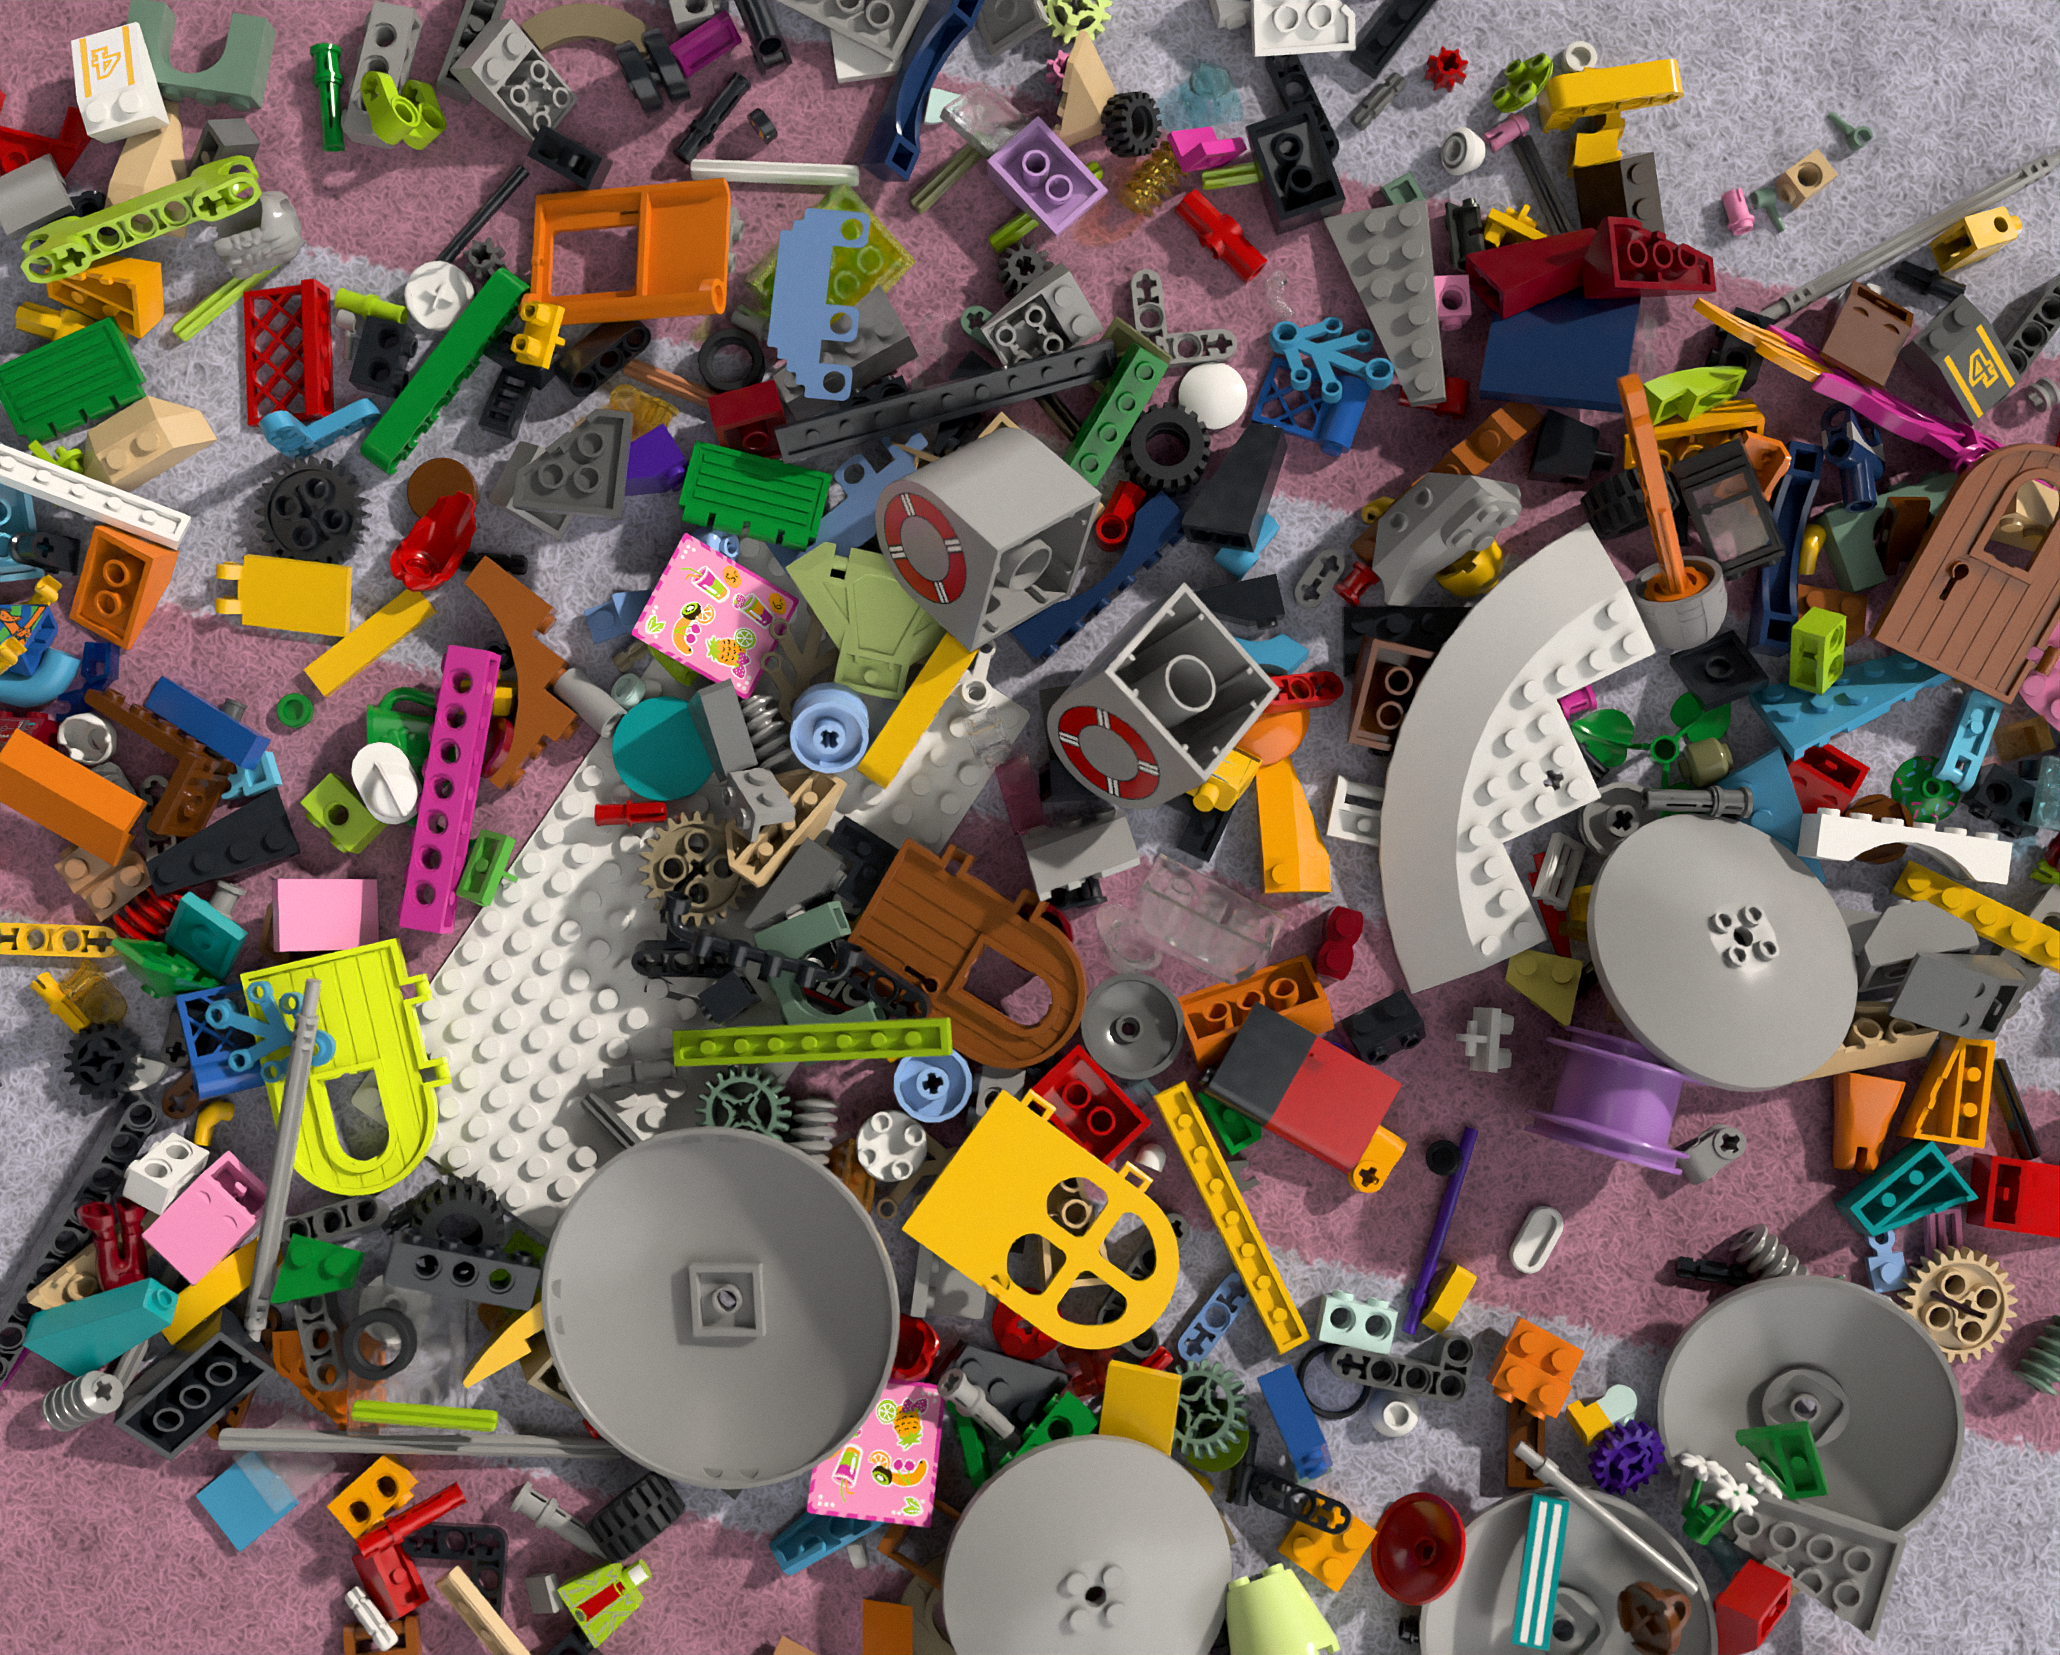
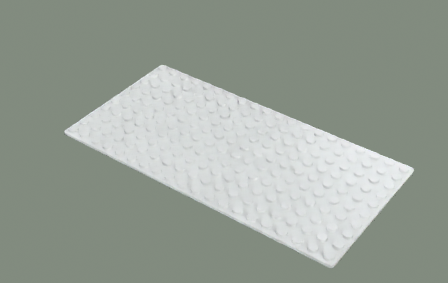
[352,528,1030,1240]

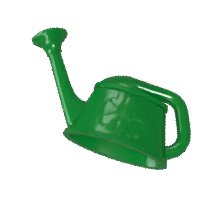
[367,687,478,869]

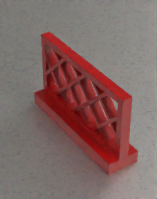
[243,278,334,427]

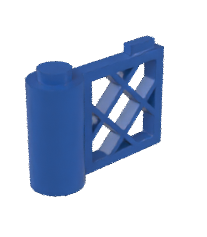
[1251,357,1372,457]
[175,982,266,1101]

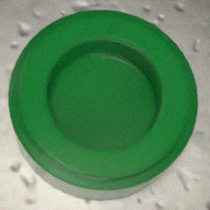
[276,693,314,729]

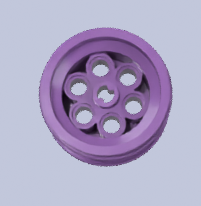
[1524,1025,1709,1175]

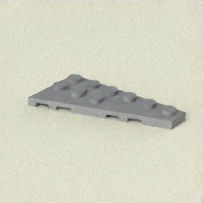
[1323,199,1447,407]
[1674,1465,1907,1642]

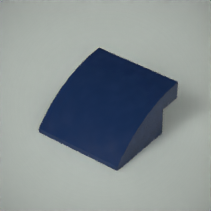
[1479,286,1641,413]

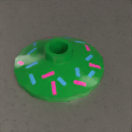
[1891,755,1960,823]

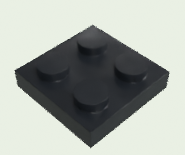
[1669,630,1770,713]

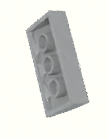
[775,0,928,62]

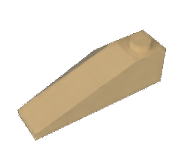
[104,100,188,239]

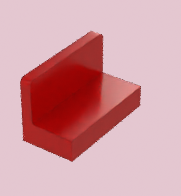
[352,1543,430,1621]

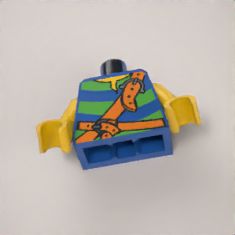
[0,575,62,677]

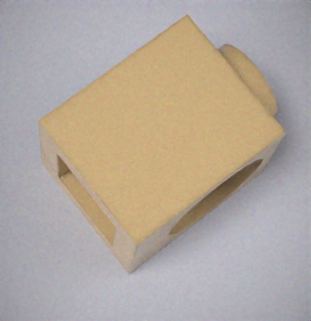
[1774,148,1838,210]

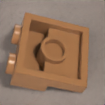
[54,841,153,923]

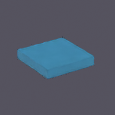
[196,1451,300,1552]

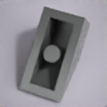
[187,118,261,175]

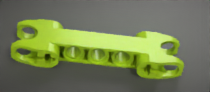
[20,155,262,284]

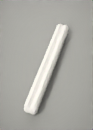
[690,159,860,186]

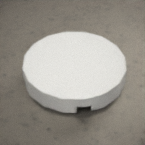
[404,261,475,332]

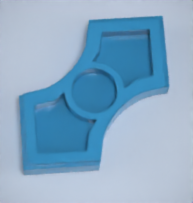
[1232,633,1309,676]

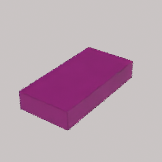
[669,10,743,78]

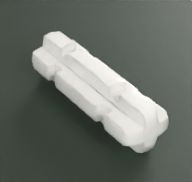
[345,1586,398,1651]

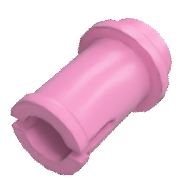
[1483,112,1530,153]
[1721,188,1755,236]

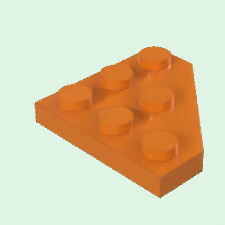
[272,1326,387,1432]

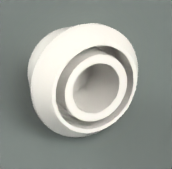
[1441,127,1485,176]

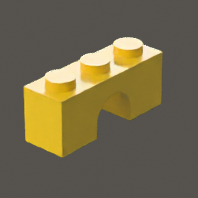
[1566,67,1625,178]

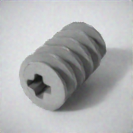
[739,695,793,770]
[787,1096,841,1165]
[1729,1223,1809,1281]
[41,1370,124,1432]

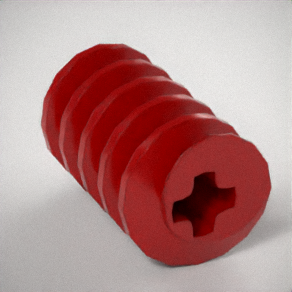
[113,886,188,941]

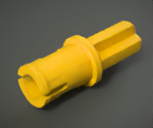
[30,972,92,1034]

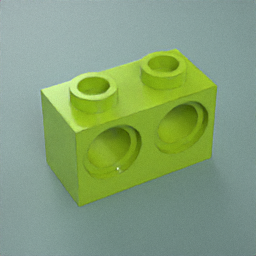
[1789,606,1846,695]

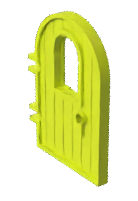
[240,938,452,1196]

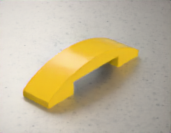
[161,1236,283,1346]

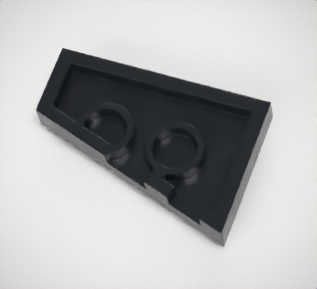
[944,1342,1073,1431]

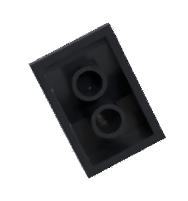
[1245,104,1346,236]

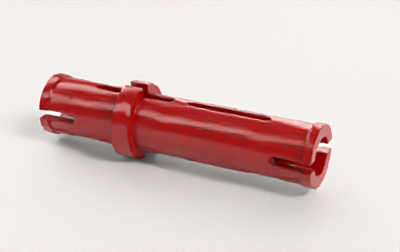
[355,1482,467,1560]

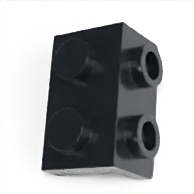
[1340,989,1426,1066]

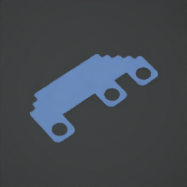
[767,208,870,401]
[765,429,928,577]

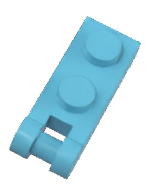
[1932,689,2004,792]

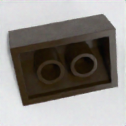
[1573,152,1665,233]

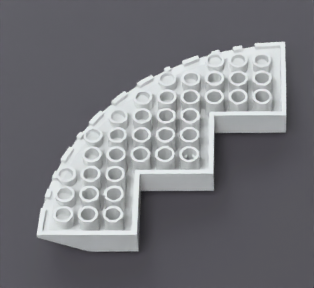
[1379,522,1656,994]

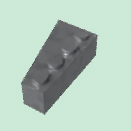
[773,284,918,421]

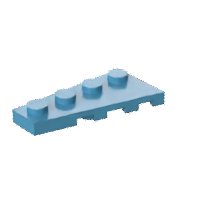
[1717,745,1826,883]

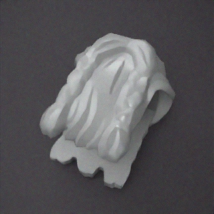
[208,191,307,280]

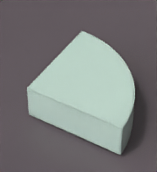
[923,87,964,125]

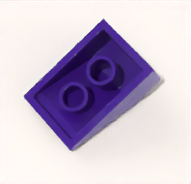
[625,423,689,496]

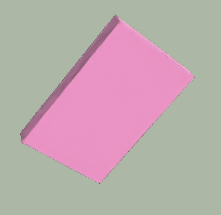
[272,879,379,952]

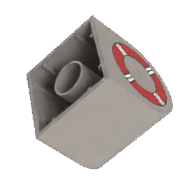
[875,427,1102,652]
[1047,582,1280,810]

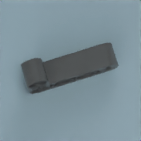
[1096,1211,1189,1357]
[1324,1330,1475,1403]

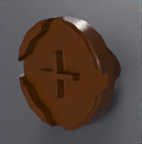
[1617,1581,1691,1655]

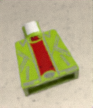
[557,1559,652,1648]

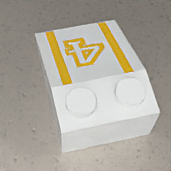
[71,22,170,144]

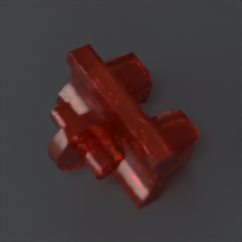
[1056,1344,1120,1397]

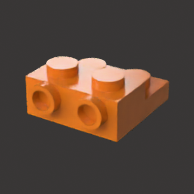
[1485,1316,1585,1420]

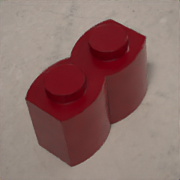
[1312,906,1363,981]

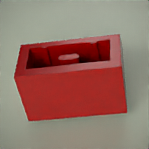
[1713,1559,1792,1655]

